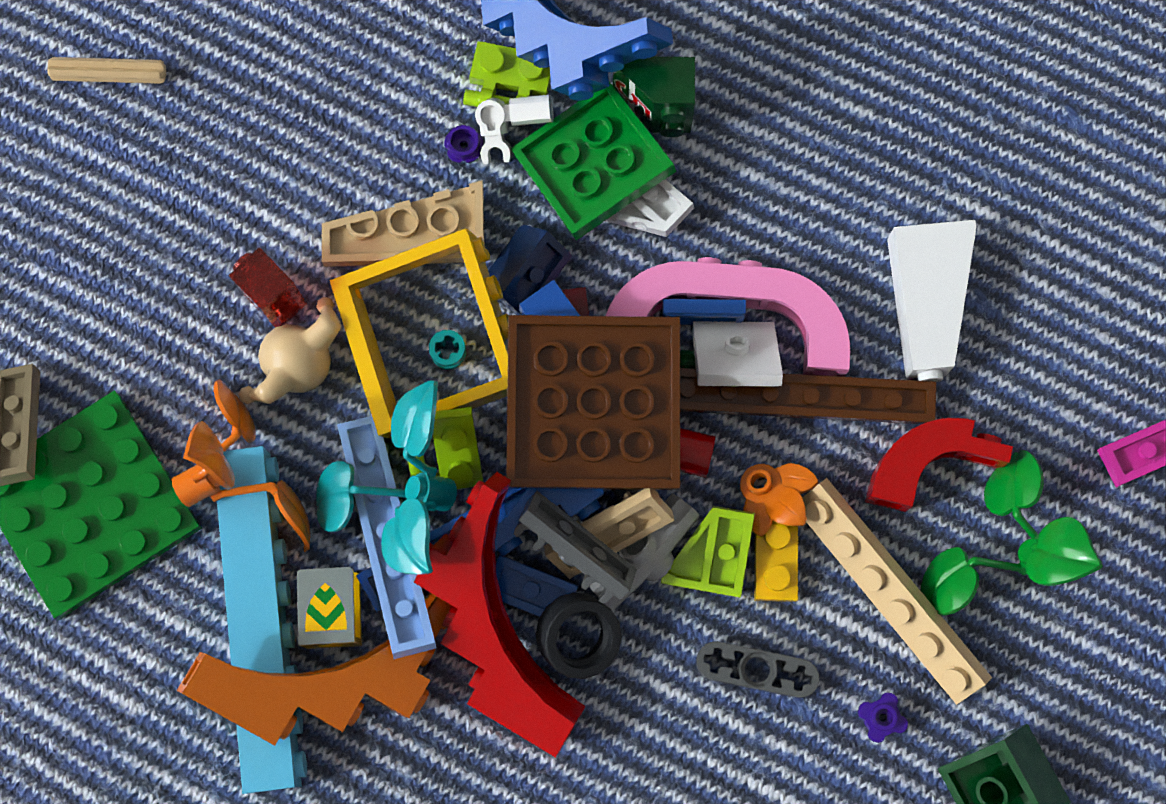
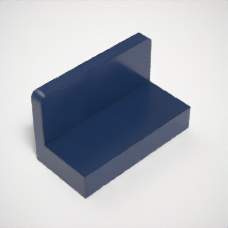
[488,225,572,315]

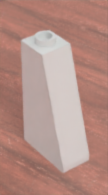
[887,220,976,382]

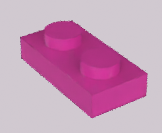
[1097,420,1166,487]

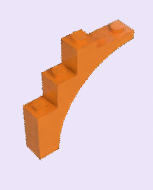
[177,593,452,746]

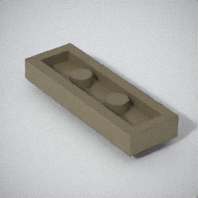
[0,363,40,486]

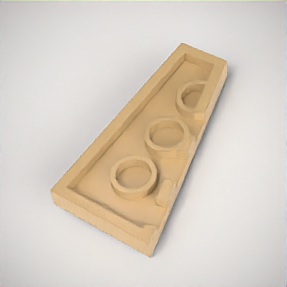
[322,180,485,267]

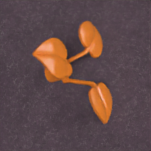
[172,379,311,552]

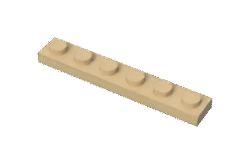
[803,478,992,705]

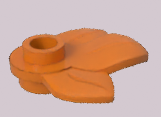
[740,463,819,537]

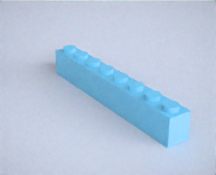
[217,446,307,794]

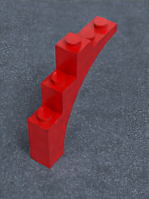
[414,472,586,758]

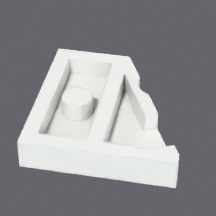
[606,179,694,237]

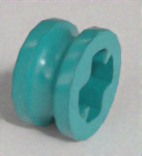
[429,330,466,370]

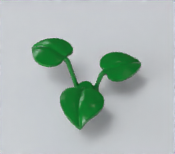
[920,450,1103,616]

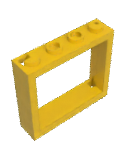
[329,228,508,439]

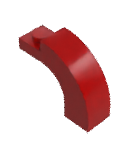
[865,418,1013,512]

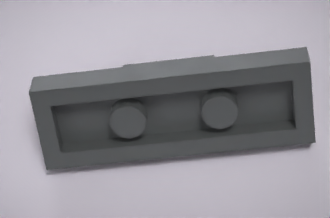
[514,491,637,604]

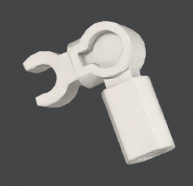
[475,95,554,164]

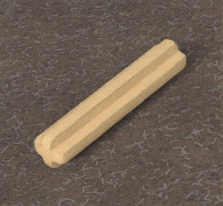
[47,57,166,84]

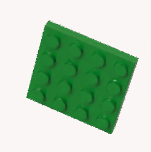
[0,390,202,620]

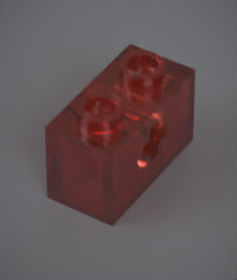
[228,247,307,328]

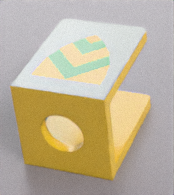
[297,567,362,649]

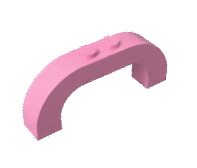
[606,257,850,377]

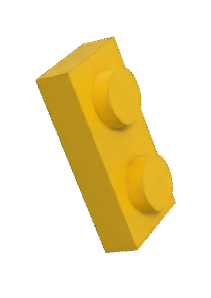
[754,521,798,602]

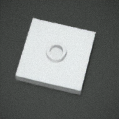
[692,321,783,386]

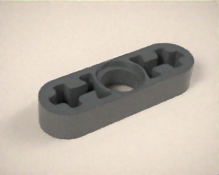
[696,641,819,698]

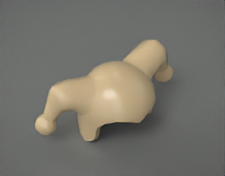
[239,297,341,404]

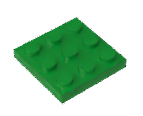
[510,81,677,241]

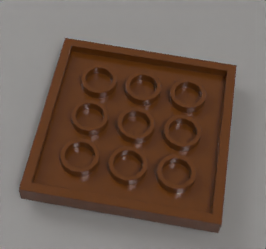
[506,315,680,490]

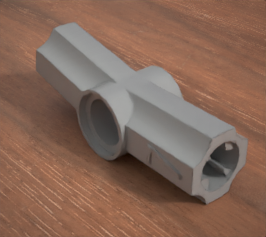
[589,493,700,611]

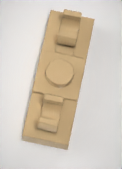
[544,489,674,579]

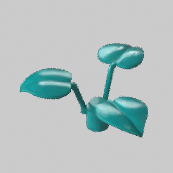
[316,380,457,575]

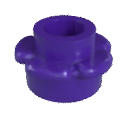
[444,125,484,163]

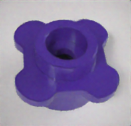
[858,693,908,743]

